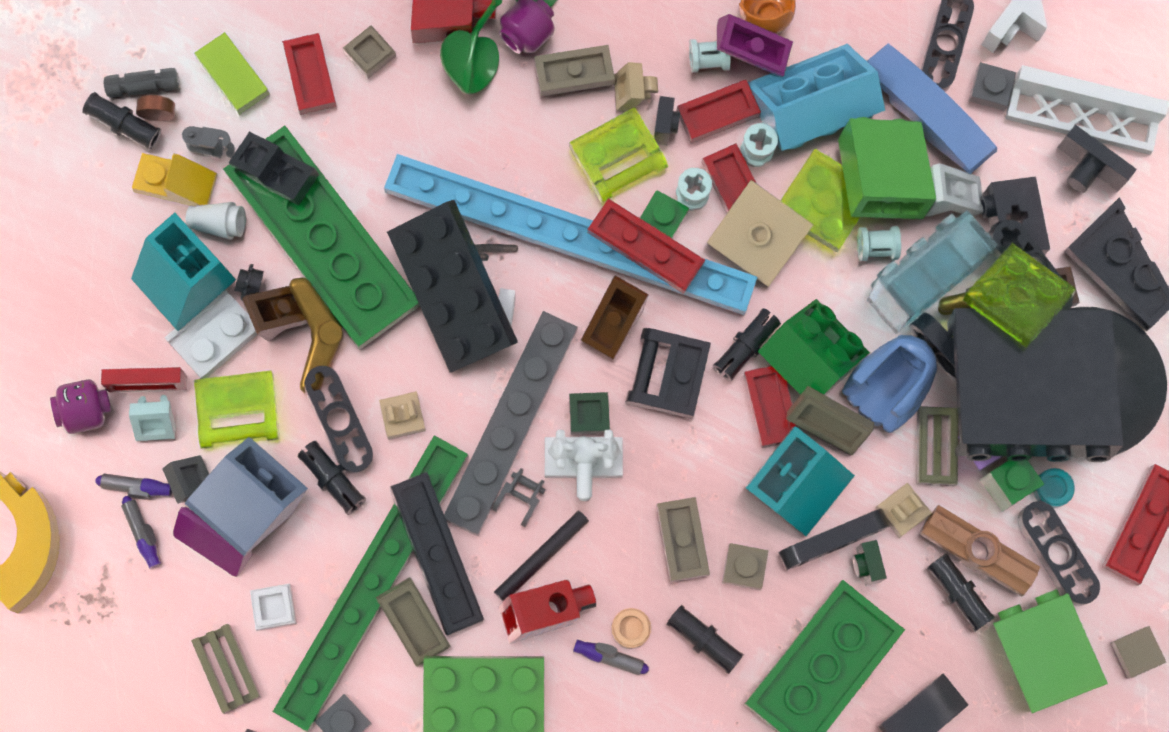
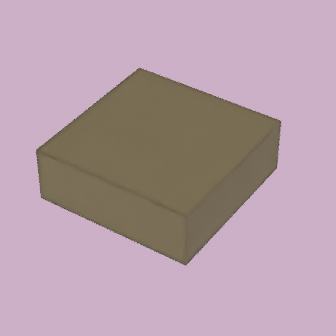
[343,25,396,79]
[1110,626,1166,679]

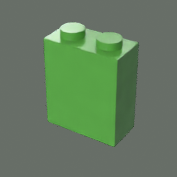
[838,117,936,219]
[993,589,1108,713]

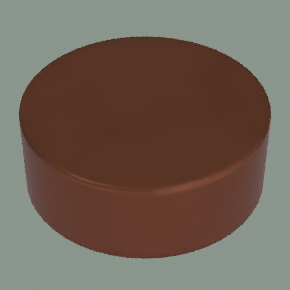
[136,95,175,121]

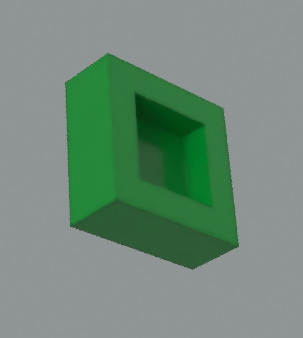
[640,190,689,239]

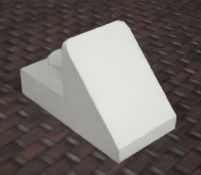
[981,0,1047,53]
[925,163,983,217]

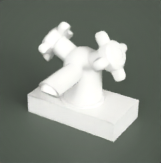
[545,430,623,501]

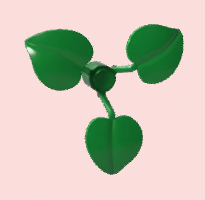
[440,0,557,95]

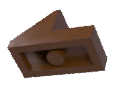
[581,275,649,360]
[242,286,308,341]

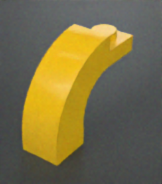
[0,471,60,614]

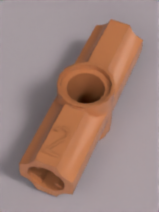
[920,505,1040,597]

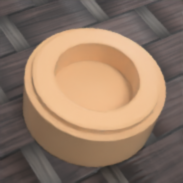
[611,608,651,649]

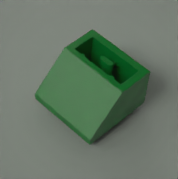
[758,299,870,396]

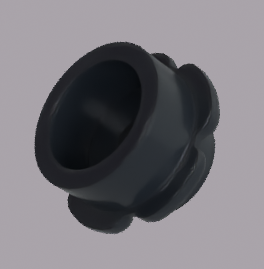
[234,264,264,301]

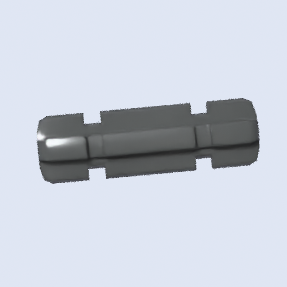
[103,68,179,98]

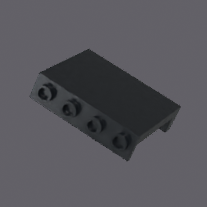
[947,308,1123,462]

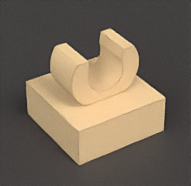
[614,62,659,111]
[379,391,426,440]
[875,482,932,538]

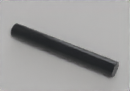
[494,510,589,602]

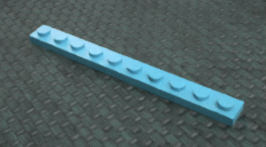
[384,154,757,315]

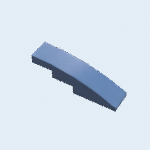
[867,43,997,174]

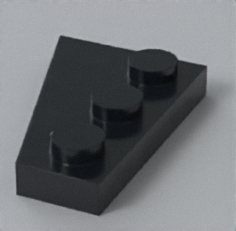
[1064,197,1169,331]

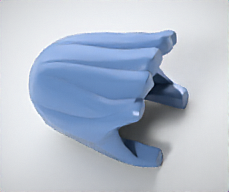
[842,335,937,433]

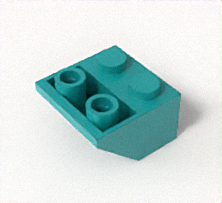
[131,212,236,331]
[745,426,855,536]

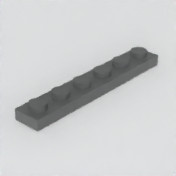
[444,311,578,536]

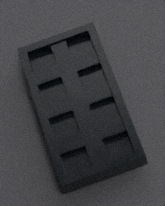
[387,200,518,373]

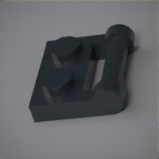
[625,328,711,419]

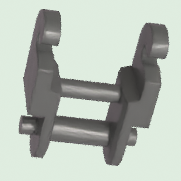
[182,126,235,159]
[492,468,546,528]

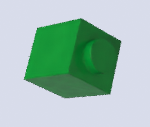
[980,460,1044,512]

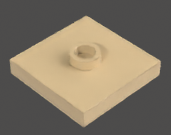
[706,180,813,287]

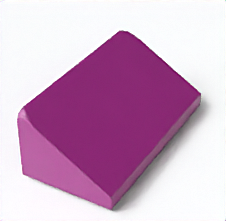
[717,14,793,77]
[173,506,253,577]

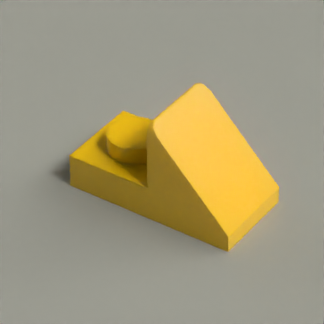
[132,153,218,206]

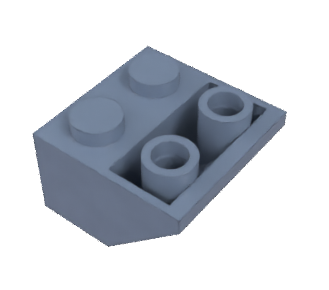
[185,437,308,556]

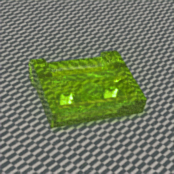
[569,107,668,203]
[194,370,280,449]

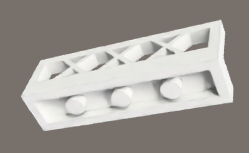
[1005,65,1169,155]

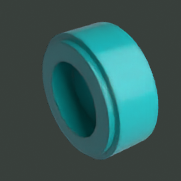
[1033,468,1075,508]

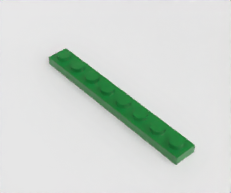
[272,435,469,732]

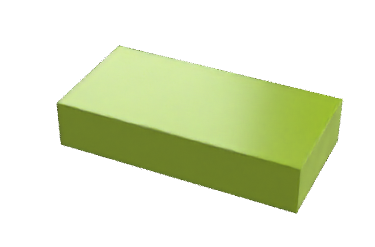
[194,32,270,115]

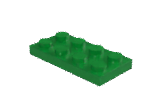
[744,580,905,732]

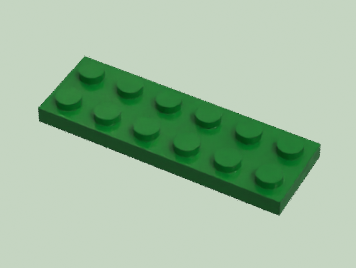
[223,125,420,350]

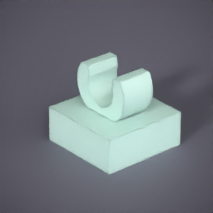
[129,395,176,441]

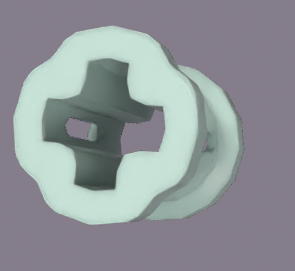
[689,39,730,73]
[740,123,778,167]
[676,168,712,211]
[857,226,901,261]

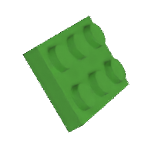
[423,656,544,732]

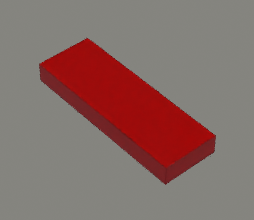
[587,198,705,294]
[1102,464,1169,586]

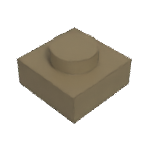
[722,543,769,590]

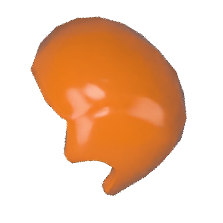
[739,0,796,34]

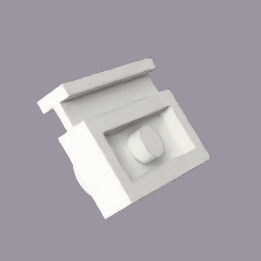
[164,290,257,381]

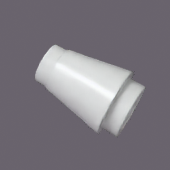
[185,202,246,240]

